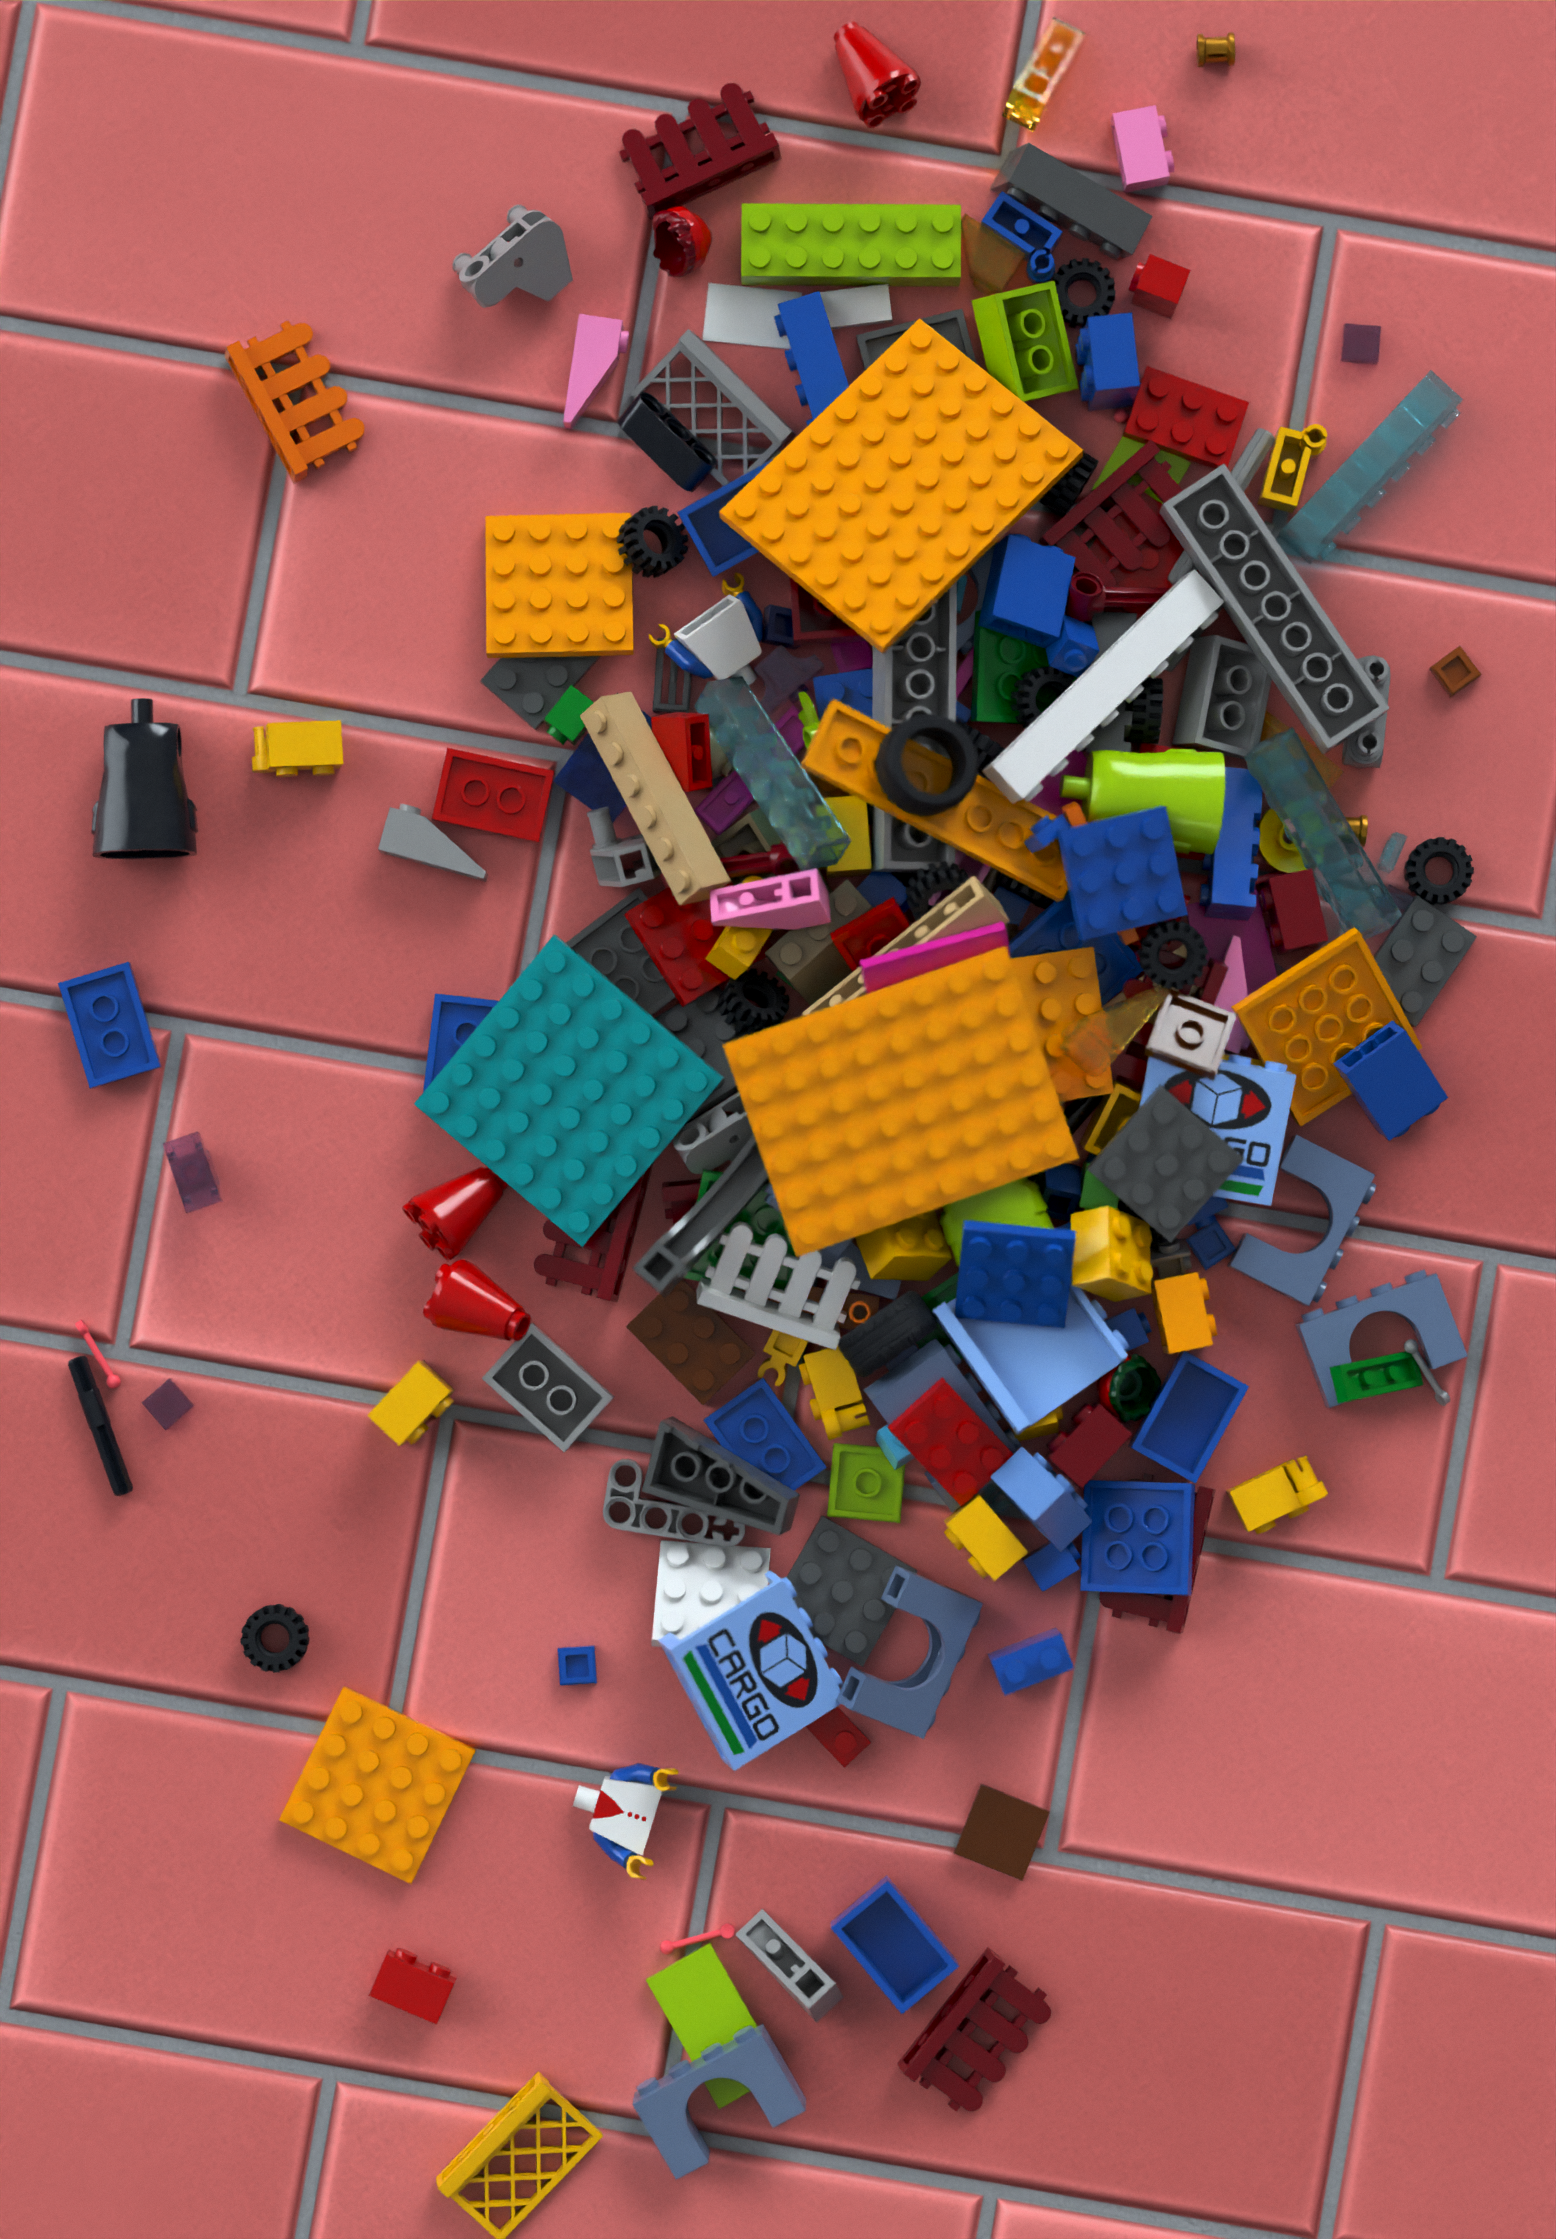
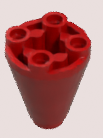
[833,22,921,128]
[402,1167,508,1262]
[423,1259,531,1341]

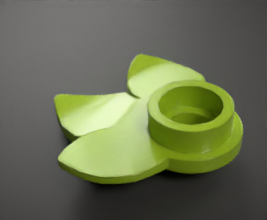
[798,691,820,750]

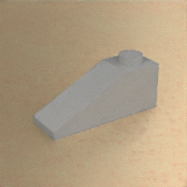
[378,804,488,882]
[736,1909,843,2022]

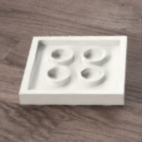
[652,1540,771,1647]

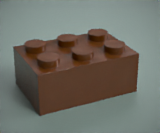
[626,1279,756,1405]

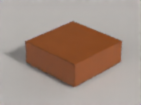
[1429,646,1481,698]

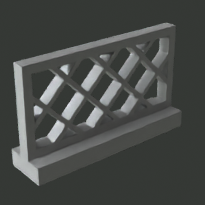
[630,329,796,486]

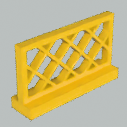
[436,2071,603,2239]

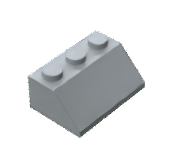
[1172,635,1272,760]

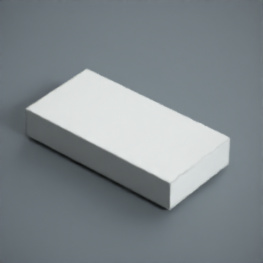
[820,284,892,330]

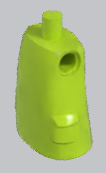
[1059,748,1225,855]
[940,1176,1054,1266]

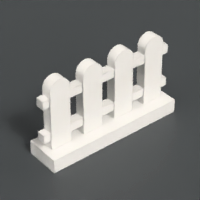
[696,1222,860,1350]

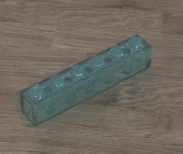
[1279,370,1463,564]
[694,676,852,871]
[1244,727,1402,940]

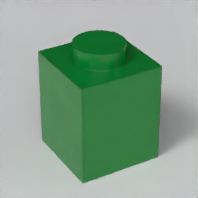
[544,685,594,746]

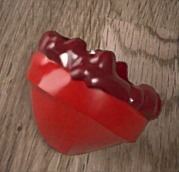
[652,206,712,278]

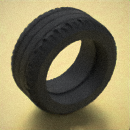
[876,714,979,816]
[838,1291,937,1378]

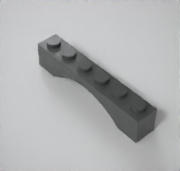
[633,1134,770,1298]

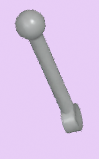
[1404,1339,1450,1406]

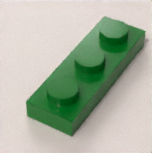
[1330,1351,1424,1404]

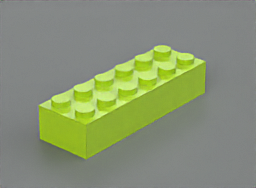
[741,203,961,287]

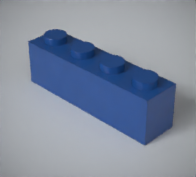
[774,291,849,426]

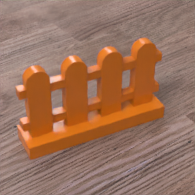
[225,320,365,484]

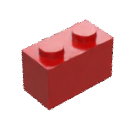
[1128,254,1191,319]
[651,712,713,792]
[369,1948,457,2025]

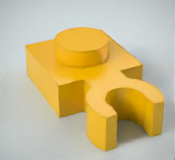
[758,1329,808,1387]

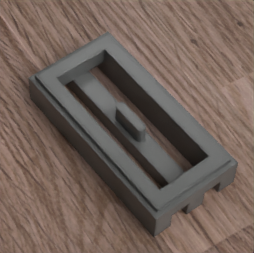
[653,638,692,713]

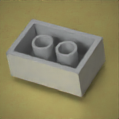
[482,1323,615,1452]

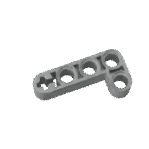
[603,1459,745,1547]

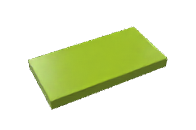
[646,1942,758,2109]

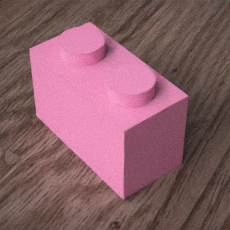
[1110,105,1174,193]

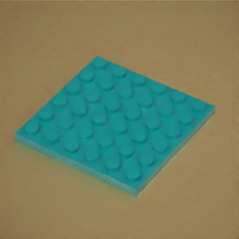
[414,935,724,1247]

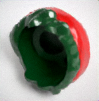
[1097,1354,1161,1423]

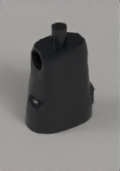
[91,698,198,859]

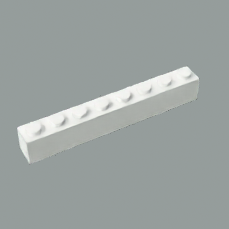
[982,569,1224,804]

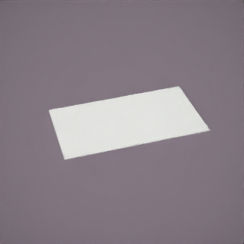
[703,283,802,349]

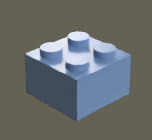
[990,1447,1093,1552]

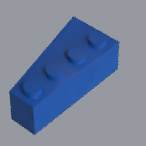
[1199,767,1264,921]

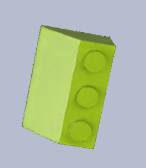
[971,281,1079,402]

